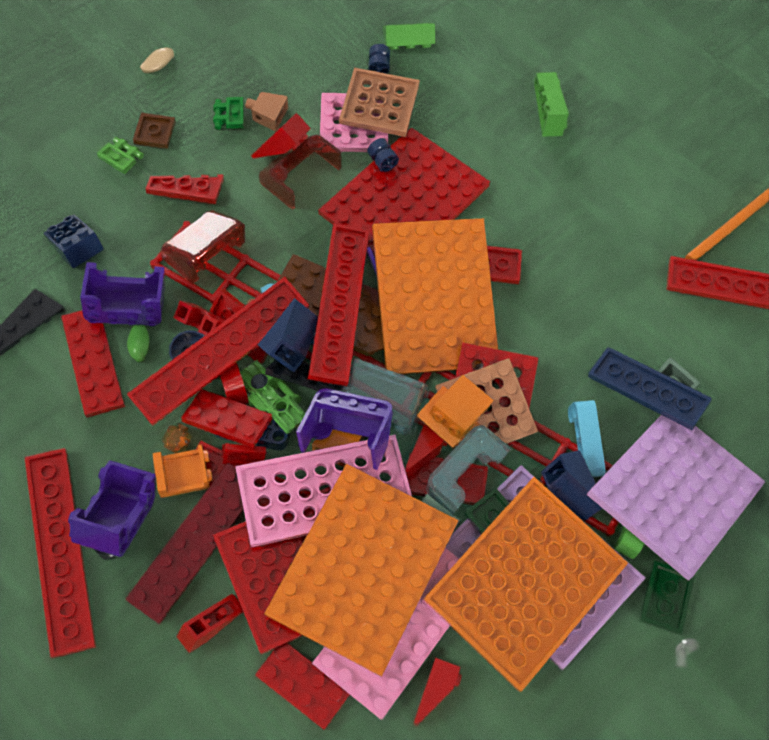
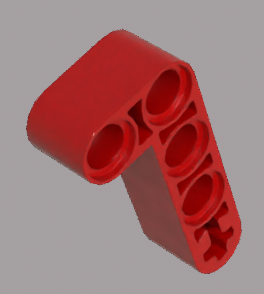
[220,363,249,404]

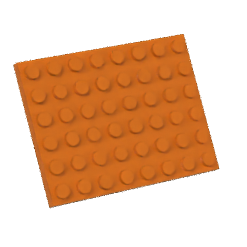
[372,218,498,375]
[264,464,459,677]
[423,477,628,692]

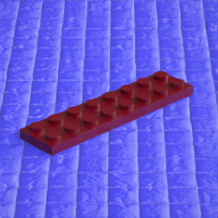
[125,463,261,625]

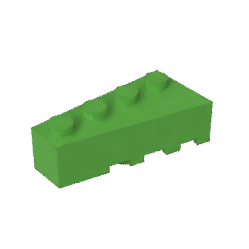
[534,72,569,137]

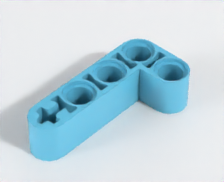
[568,400,605,477]

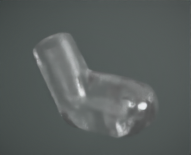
[675,638,698,668]

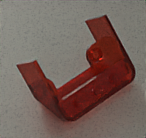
[259,135,341,210]

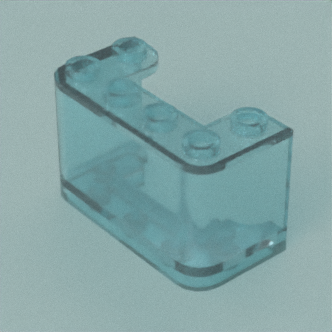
[342,359,430,436]
[426,425,511,515]

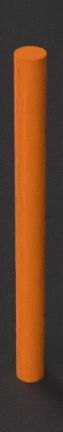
[685,188,769,261]

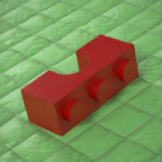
[173,300,225,336]

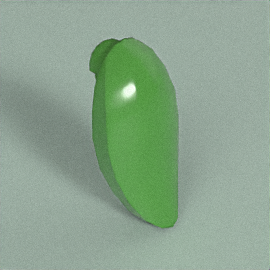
[127,325,150,362]

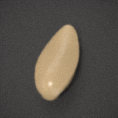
[140,47,174,73]

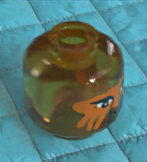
[162,423,192,453]

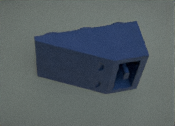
[43,214,104,269]
[258,298,318,372]
[541,450,602,522]

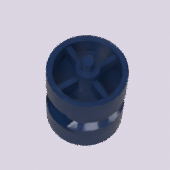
[368,44,390,74]
[367,138,399,172]

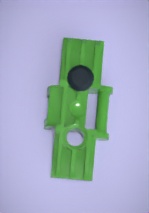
[240,360,305,434]

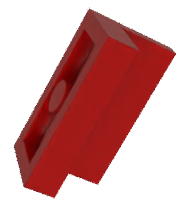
[222,443,266,465]

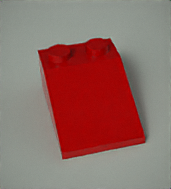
[251,113,311,159]

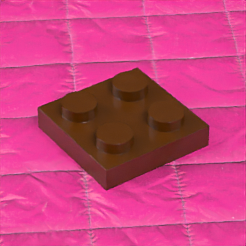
[133,113,176,149]

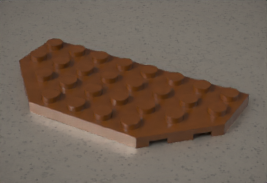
[278,254,384,356]

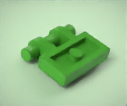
[97,137,144,174]

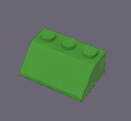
[383,23,435,49]

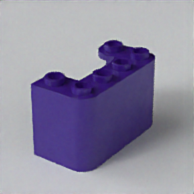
[80,262,166,326]
[68,460,156,558]

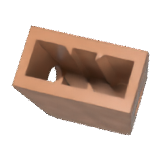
[245,92,288,131]

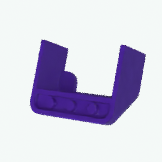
[296,388,393,470]

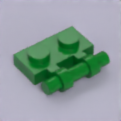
[213,97,244,130]

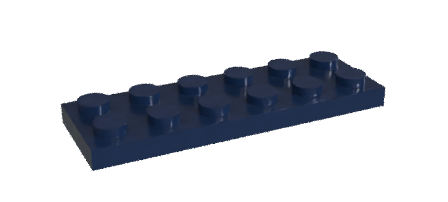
[588,347,712,430]

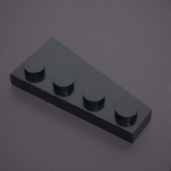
[0,289,65,356]
[265,359,351,393]

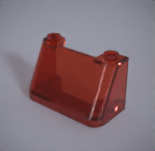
[161,210,245,284]

